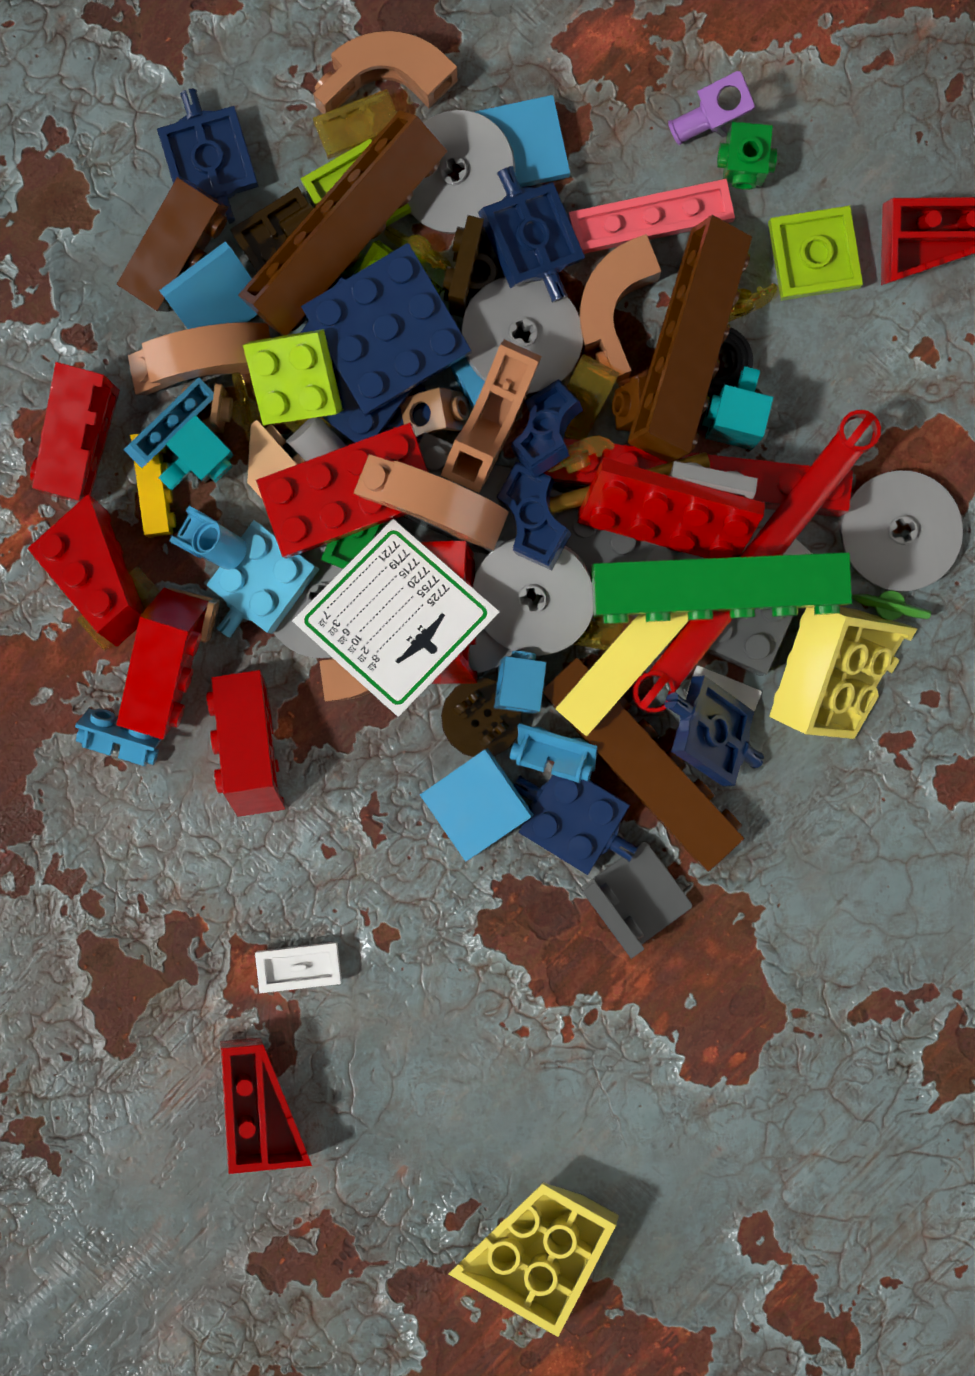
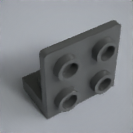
[580,842,692,959]

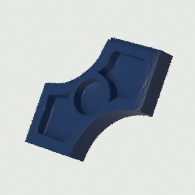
[511,379,583,478]
[496,462,571,571]

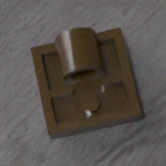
[230,186,314,273]
[442,215,496,318]

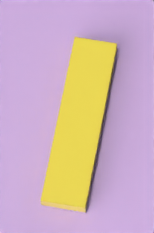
[555,613,689,736]

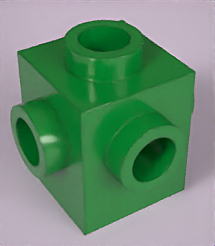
[717,121,777,190]

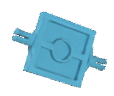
[207,520,320,638]

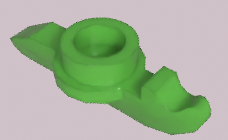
[852,591,931,620]

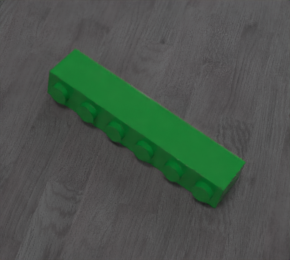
[592,552,852,624]

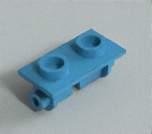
[75,709,162,767]
[510,724,597,783]

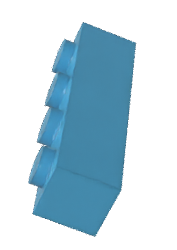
[123,377,214,468]

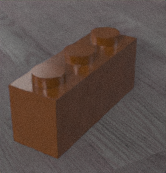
[116,177,229,312]

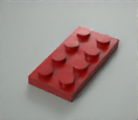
[256,422,429,559]
[577,458,765,559]

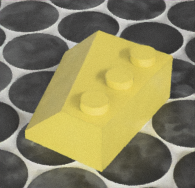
[769,607,917,739]
[449,1183,619,1337]

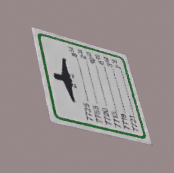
[292,519,499,717]

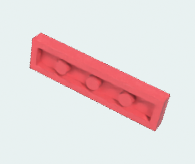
[568,179,735,254]

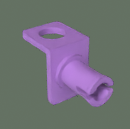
[668,71,755,145]

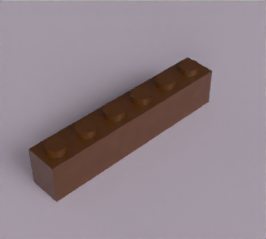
[238,110,448,336]
[627,215,752,463]
[542,658,745,872]

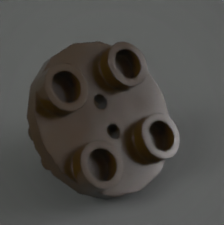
[441,678,522,757]

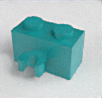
[701,366,774,450]
[158,415,234,490]

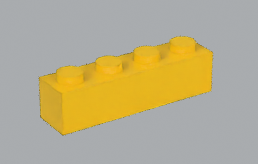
[130,434,176,538]

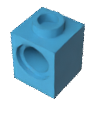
[494,651,546,714]

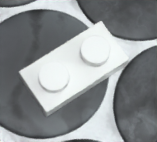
[255,942,342,993]

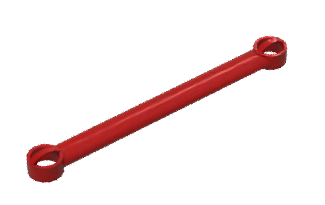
[633,410,881,713]

